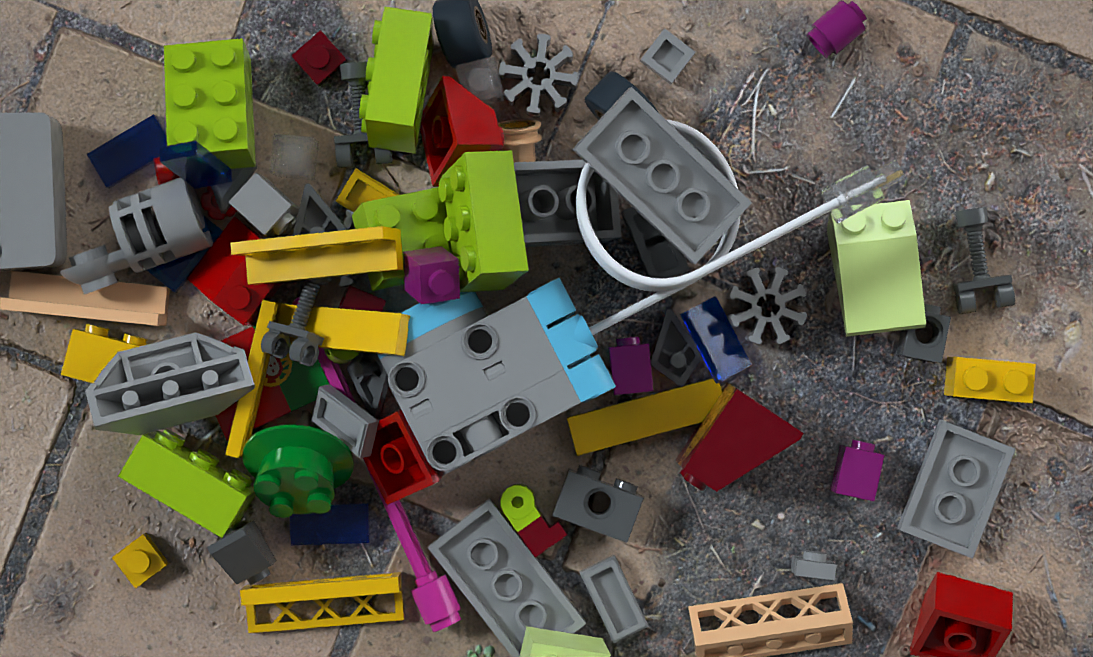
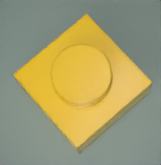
[112,533,170,589]

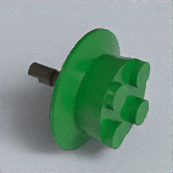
[242,410,354,518]

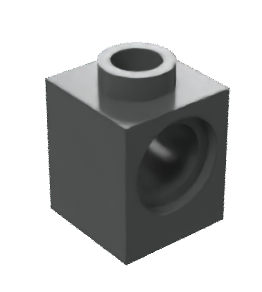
[896,304,951,363]

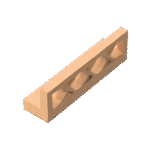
[0,271,170,326]
[688,583,853,657]

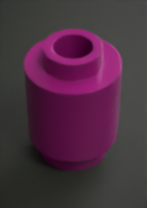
[806,0,867,58]

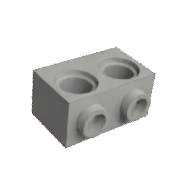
[229,173,299,238]

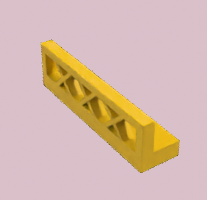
[230,226,404,285]
[240,572,405,633]

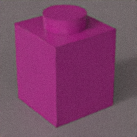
[403,246,460,304]
[608,337,654,395]
[830,439,885,501]

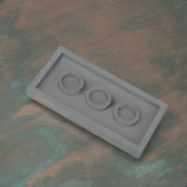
[572,87,752,264]
[427,498,586,657]

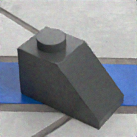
[207,520,276,585]

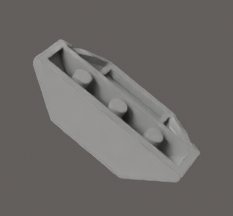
[85,332,255,435]

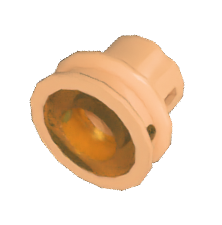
[498,119,542,162]

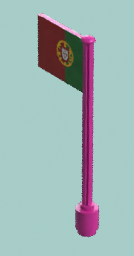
[215,296,461,632]

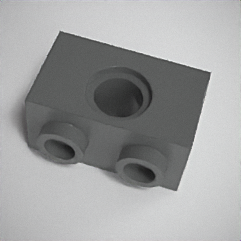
[553,465,644,543]

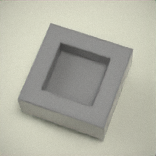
[640,28,696,85]
[791,550,837,581]

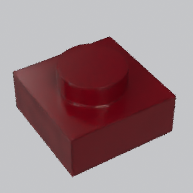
[291,30,348,87]

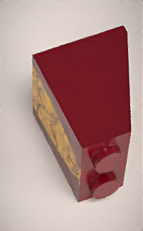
[675,382,804,492]

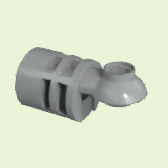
[60,176,213,294]

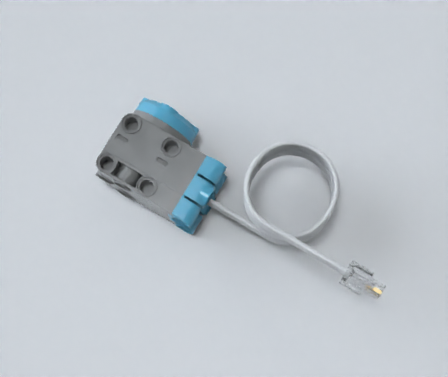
[377,120,906,477]

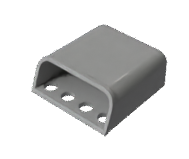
[0,112,67,271]

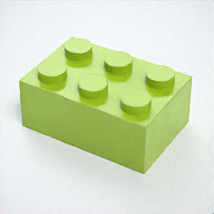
[359,6,434,154]
[164,38,256,174]
[439,150,529,292]
[352,187,452,291]
[118,429,256,538]

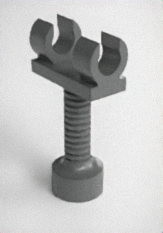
[334,62,392,168]
[953,206,1015,314]
[261,277,333,366]

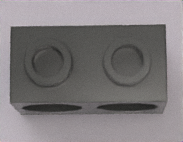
[621,207,690,279]

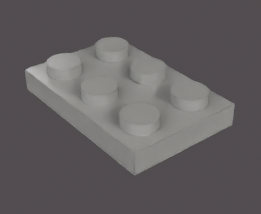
[897,419,1016,559]

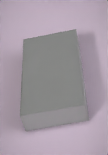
[312,385,379,458]
[579,555,649,643]

